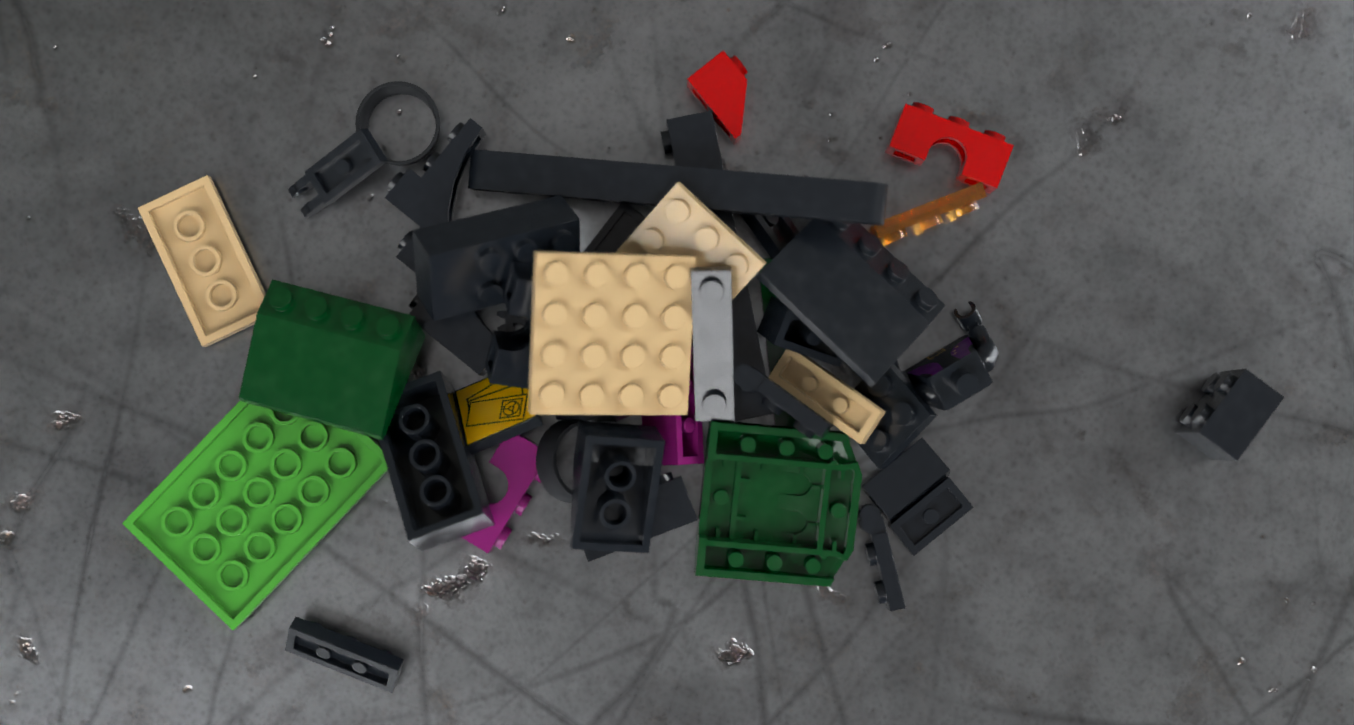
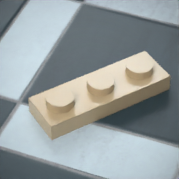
[769,349,886,444]

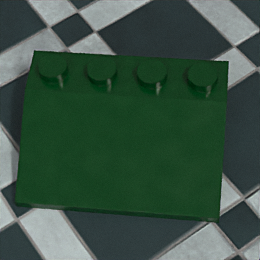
[239,279,426,440]

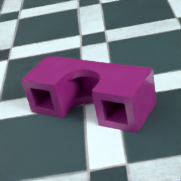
[461,434,541,553]

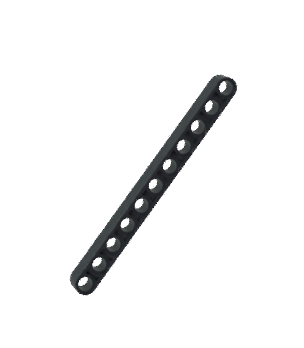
[468,150,888,225]

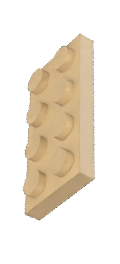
[138,175,266,347]

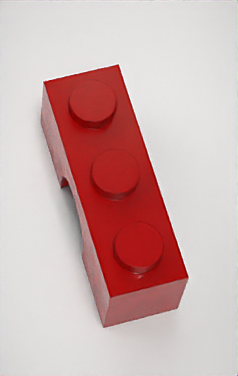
[884,102,1014,194]

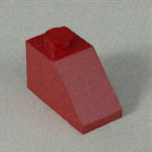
[687,50,748,145]

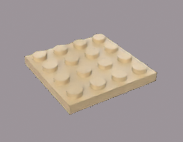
[528,251,696,415]

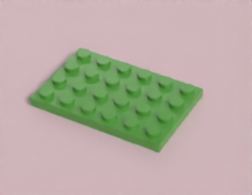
[122,401,388,631]

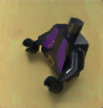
[894,301,999,411]

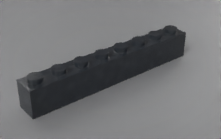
[660,110,774,422]

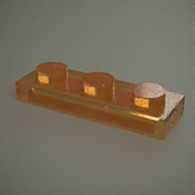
[869,182,987,245]

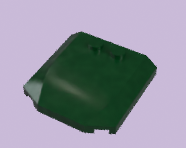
[694,421,862,587]

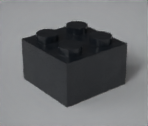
[1176,369,1284,461]

